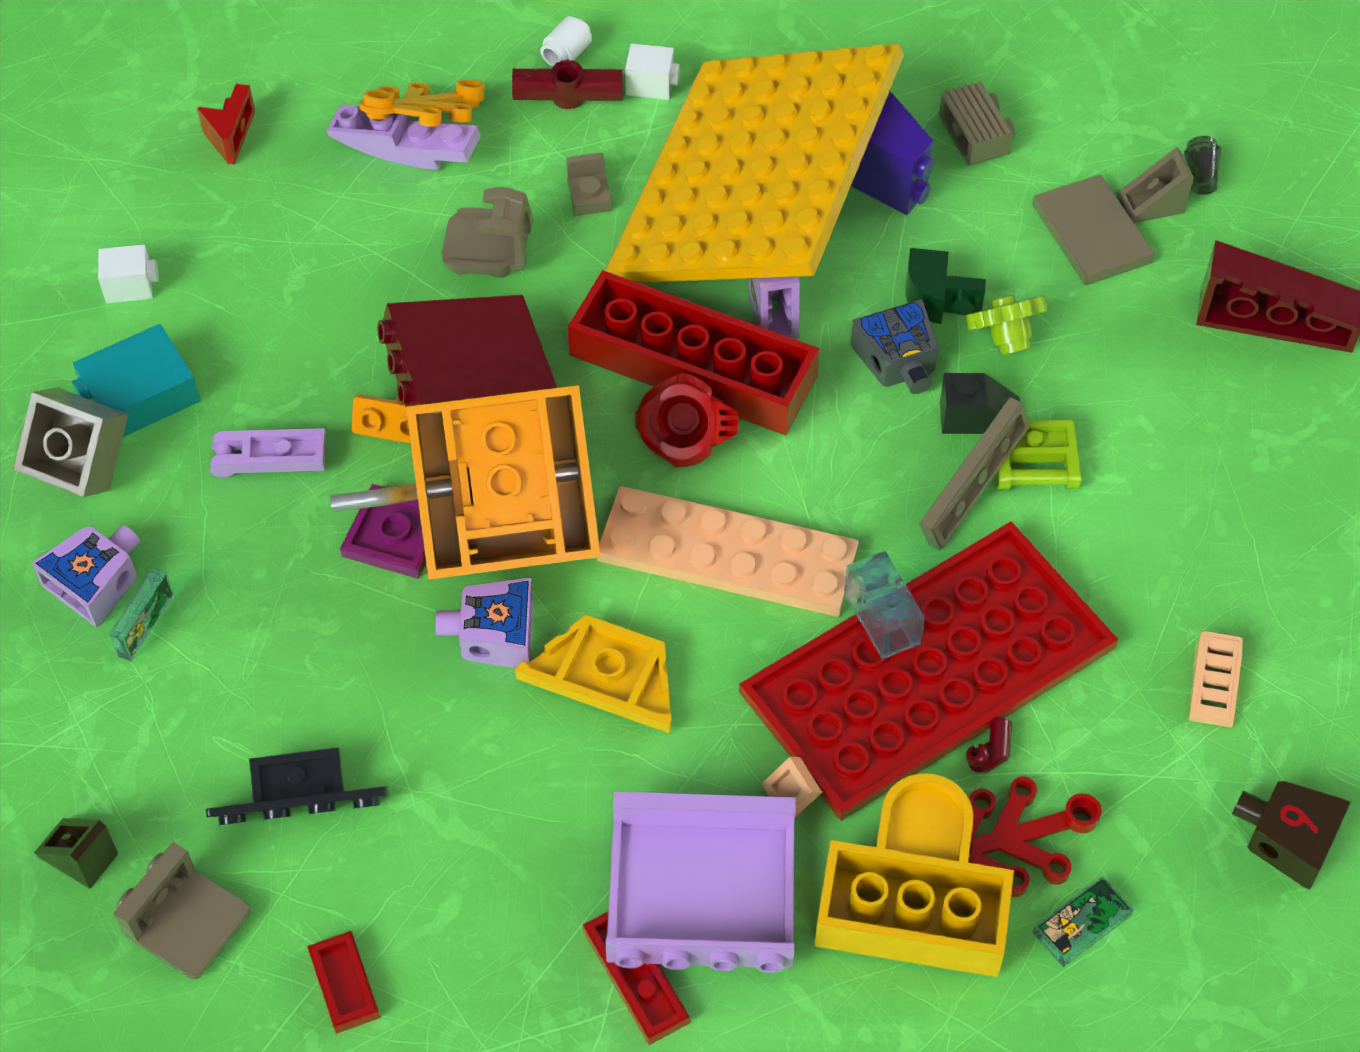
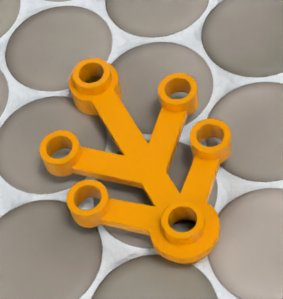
[359,79,485,127]

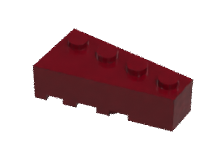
[1196,240,1360,353]

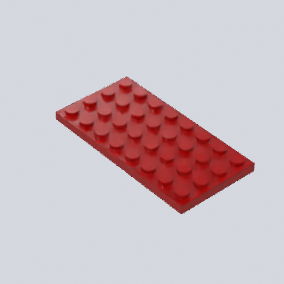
[739,521,1118,821]

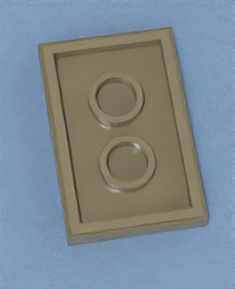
[1032,174,1155,285]

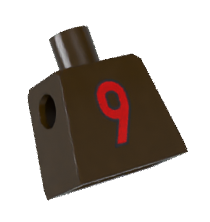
[1232,781,1351,890]

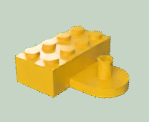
[814,773,1014,977]

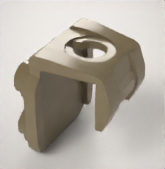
[442,187,533,278]

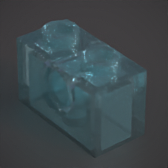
[844,551,925,659]

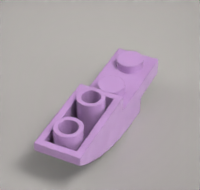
[326,105,480,171]

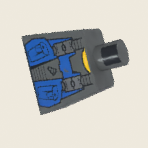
[850,299,938,394]

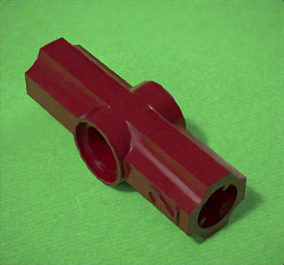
[512,60,623,109]

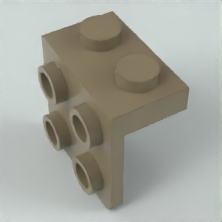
[114,842,250,979]

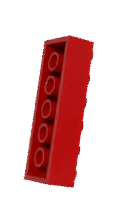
[568,270,820,435]

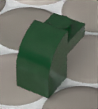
[905,248,986,324]

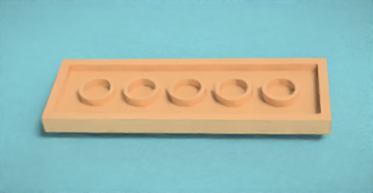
[597,486,859,617]

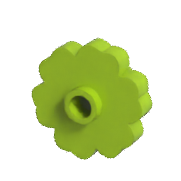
[966,295,1048,355]

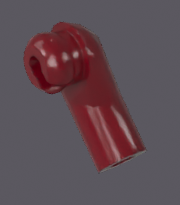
[965,718,1012,773]

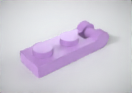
[210,428,326,478]

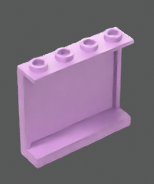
[606,792,795,973]

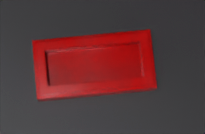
[307,931,380,1034]

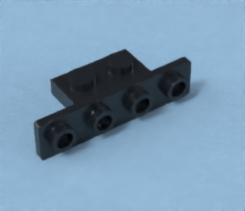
[206,748,389,825]

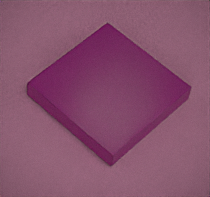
[340,484,426,579]

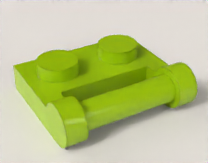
[996,420,1081,490]

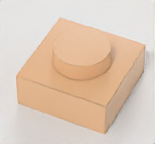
[762,756,822,818]

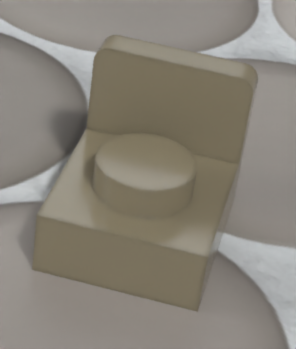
[566,153,612,216]

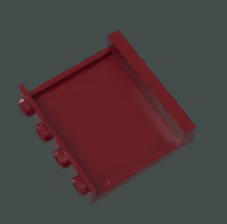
[377,295,557,432]

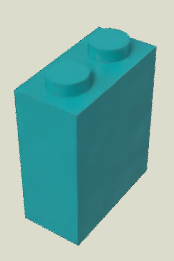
[72,324,200,437]

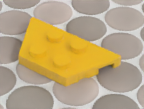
[515,615,672,733]

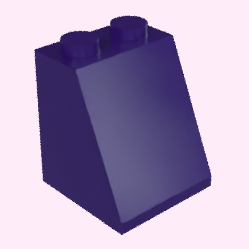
[851,91,934,215]

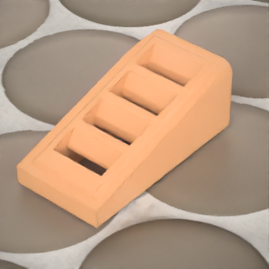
[1188,631,1243,728]

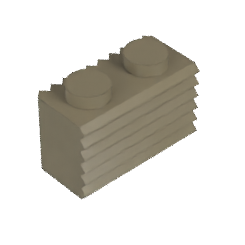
[939,81,1015,165]

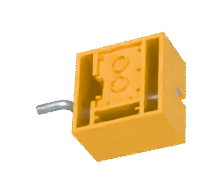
[330,385,601,579]

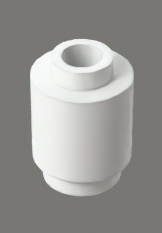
[540,16,592,67]

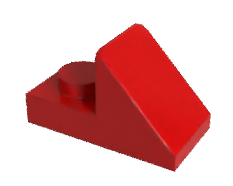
[197,83,255,165]

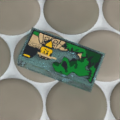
[109,568,174,661]
[1033,876,1134,967]

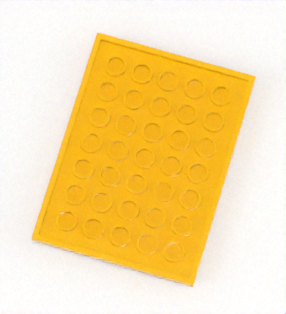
[605,44,904,283]

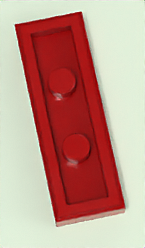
[582,911,690,1045]

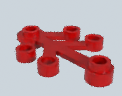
[968,776,1102,897]

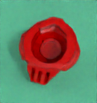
[635,373,739,467]

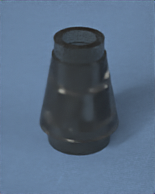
[1184,136,1221,195]

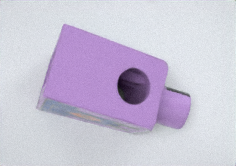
[32,525,140,628]
[435,578,533,668]

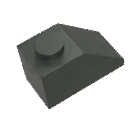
[940,373,1020,434]

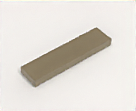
[919,397,1030,550]

